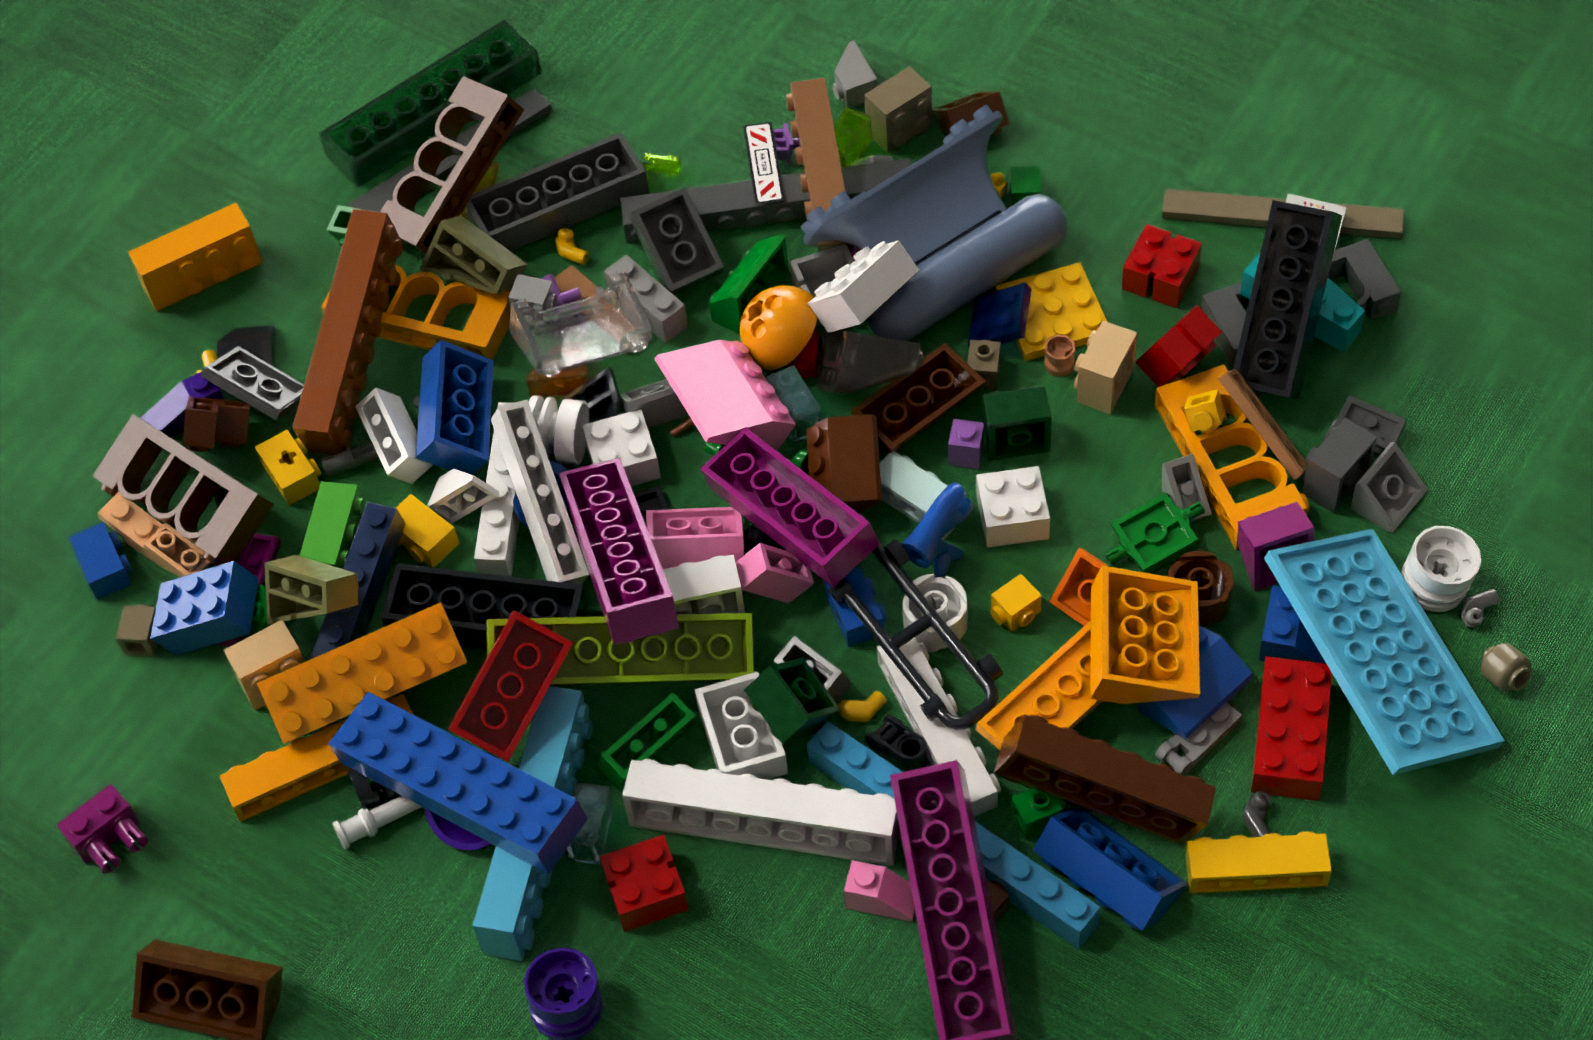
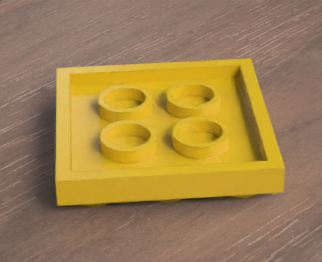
[995,262,1107,361]

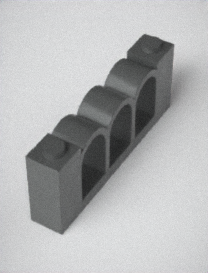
[1201,239,1401,367]

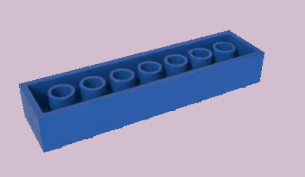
[328,692,588,874]

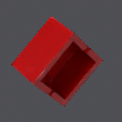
[1121,224,1202,308]
[1135,305,1222,387]
[599,834,689,932]

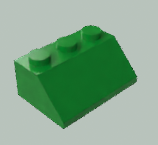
[708,234,789,335]

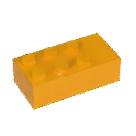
[128,202,263,312]

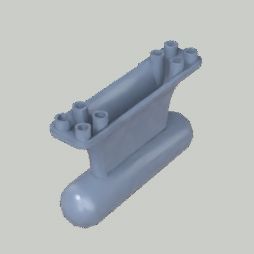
[800,105,1067,345]

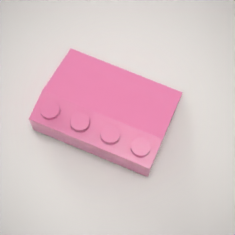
[655,340,796,451]

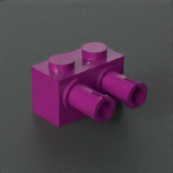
[56,784,148,874]

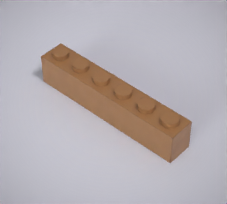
[786,77,854,252]

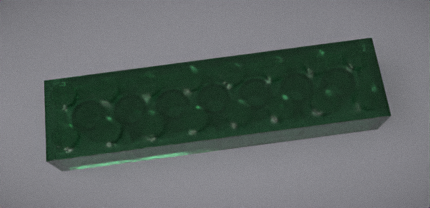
[319,19,542,188]

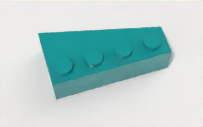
[1240,253,1365,353]

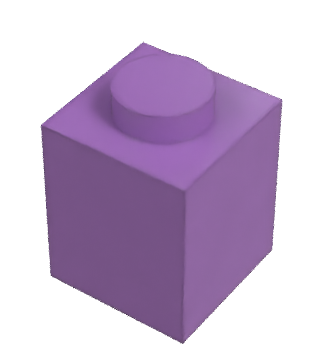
[948,419,984,469]

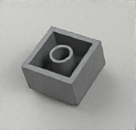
[1302,418,1377,514]

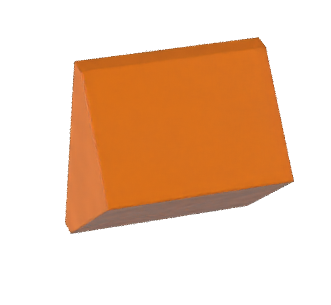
[1049,547,1110,626]

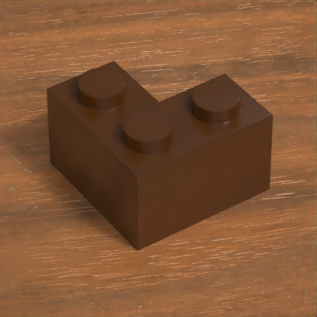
[182,396,250,452]

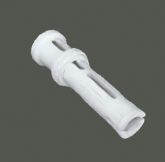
[332,795,422,850]

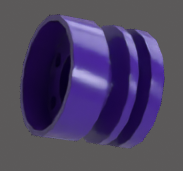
[523,947,603,1040]

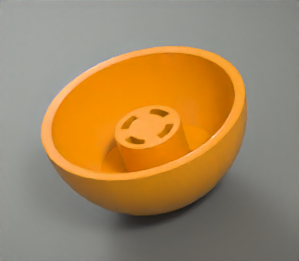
[740,285,817,371]

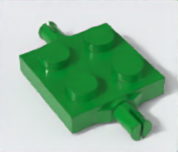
[1104,492,1205,573]

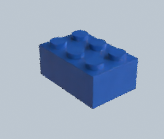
[150,561,259,655]

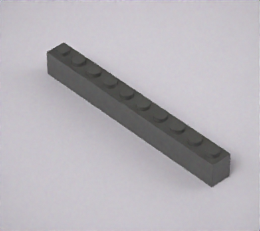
[620,158,911,243]

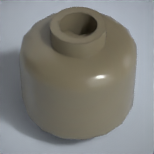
[1481,643,1532,692]

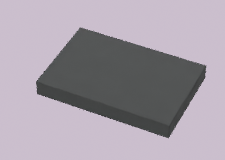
[201,346,304,421]

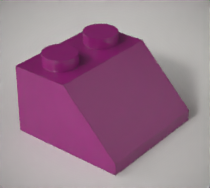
[1238,502,1314,591]

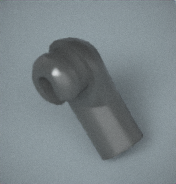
[1242,791,1271,837]

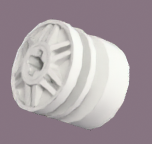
[529,395,589,465]
[1401,526,1481,612]

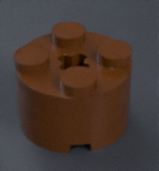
[1168,551,1234,626]

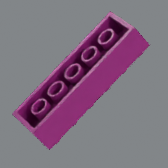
[700,427,880,587]

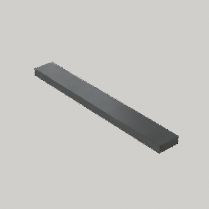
[348,88,552,212]

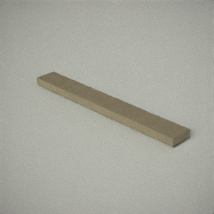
[1162,189,1404,239]

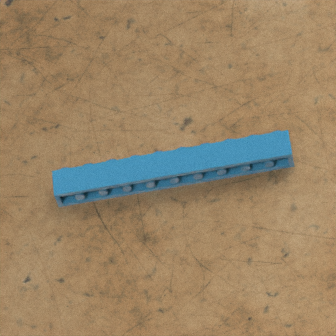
[807,721,1101,950]

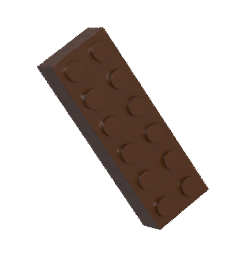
[994,715,1216,845]

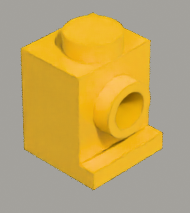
[1184,389,1227,433]

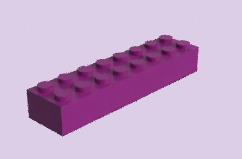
[559,458,679,645]
[890,760,1018,1040]

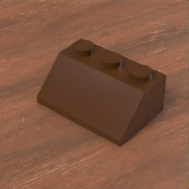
[806,414,882,513]

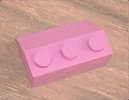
[646,507,744,569]

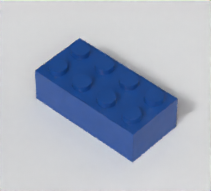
[415,340,494,475]

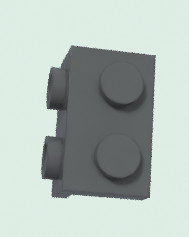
[1331,395,1407,456]

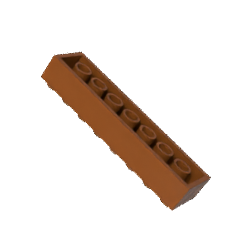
[292,209,403,455]

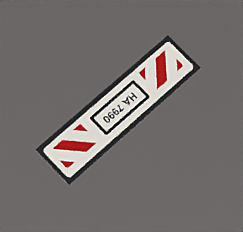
[743,122,785,204]

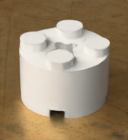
[902,574,968,652]

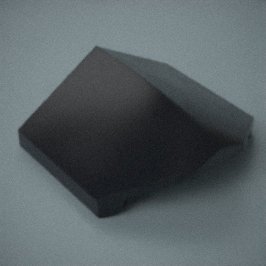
[217,325,276,366]
[562,367,622,423]

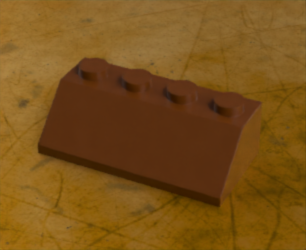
[851,343,986,453]
[132,939,283,1040]

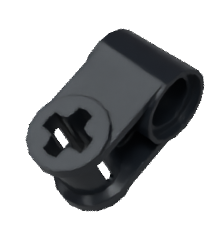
[865,714,928,772]

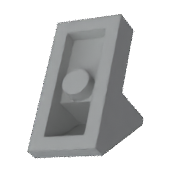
[1162,454,1212,522]

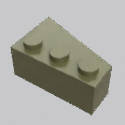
[419,216,528,295]
[265,555,359,624]

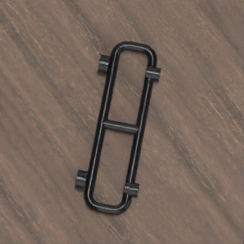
[828,539,1004,730]

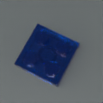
[967,282,1032,347]

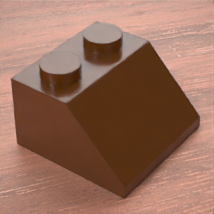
[932,91,1010,137]

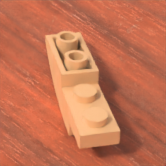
[97,492,211,577]

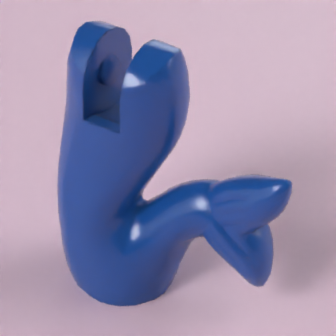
[901,482,973,577]

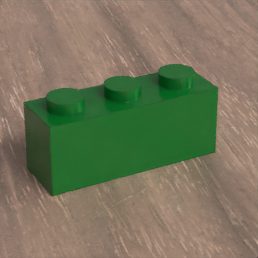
[597,692,696,791]

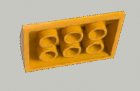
[1091,566,1200,704]

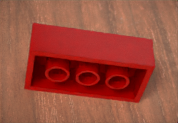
[447,610,573,762]
[1251,656,1332,801]

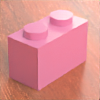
[736,543,814,603]

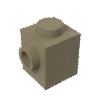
[967,340,1001,390]
[116,604,158,656]

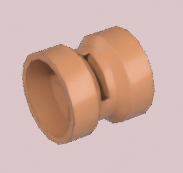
[1044,335,1075,377]

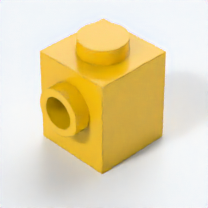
[990,574,1042,632]

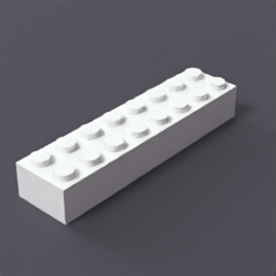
[622,759,900,866]

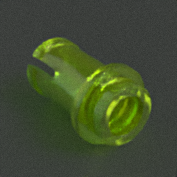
[642,152,681,177]

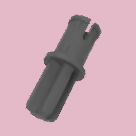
[321,442,379,477]

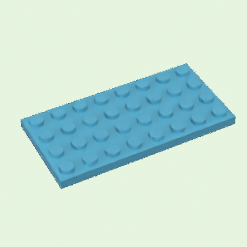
[1264,529,1505,775]

